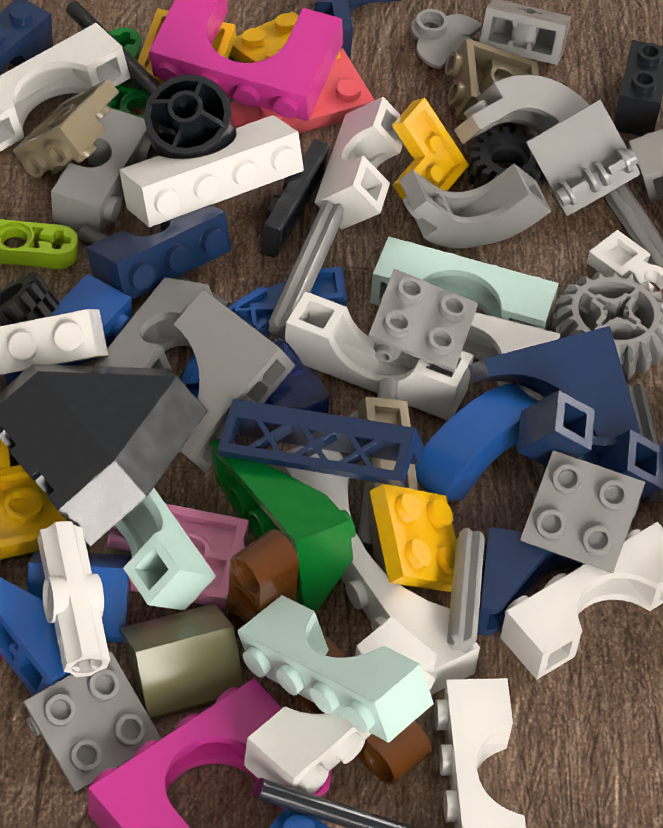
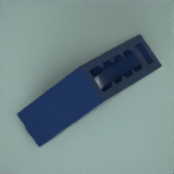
[468,326,641,438]

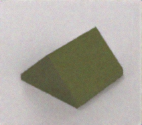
[119,603,244,721]

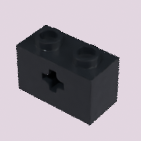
[614,40,663,136]

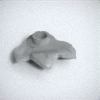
[411,9,482,69]

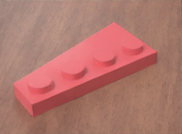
[229,48,375,134]

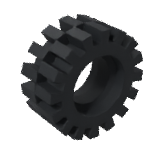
[468,127,544,189]
[0,272,60,326]

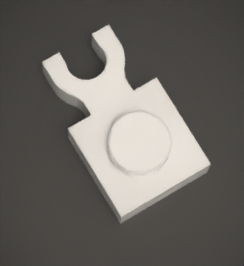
[587,230,663,292]

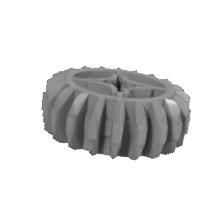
[552,270,663,380]

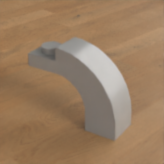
[454,75,589,144]
[399,164,551,248]

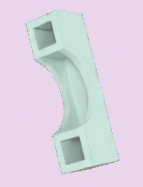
[370,236,559,330]
[114,488,216,611]
[237,595,434,743]

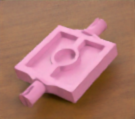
[107,504,249,610]

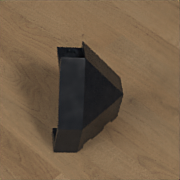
[0,364,208,546]

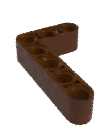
[227,529,432,785]

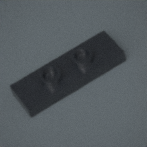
[261,139,329,258]

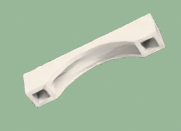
[276,446,480,695]

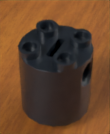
[144,74,236,159]

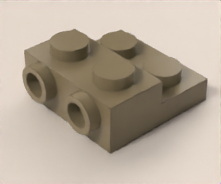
[445,38,539,129]
[13,78,119,177]

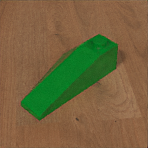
[210,439,356,613]

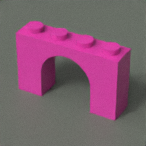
[149,0,343,121]
[88,678,333,828]

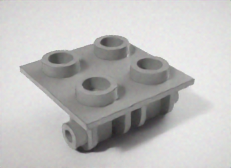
[526,99,641,216]
[368,269,478,372]
[520,450,645,573]
[23,651,162,792]

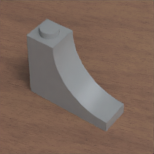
[173,289,296,472]

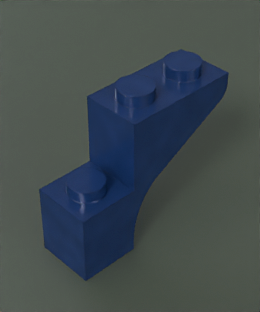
[477,527,583,636]

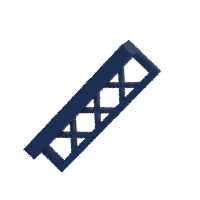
[217,399,424,487]

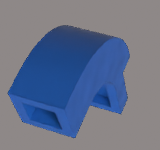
[415,383,538,501]

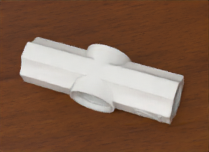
[37,521,110,677]

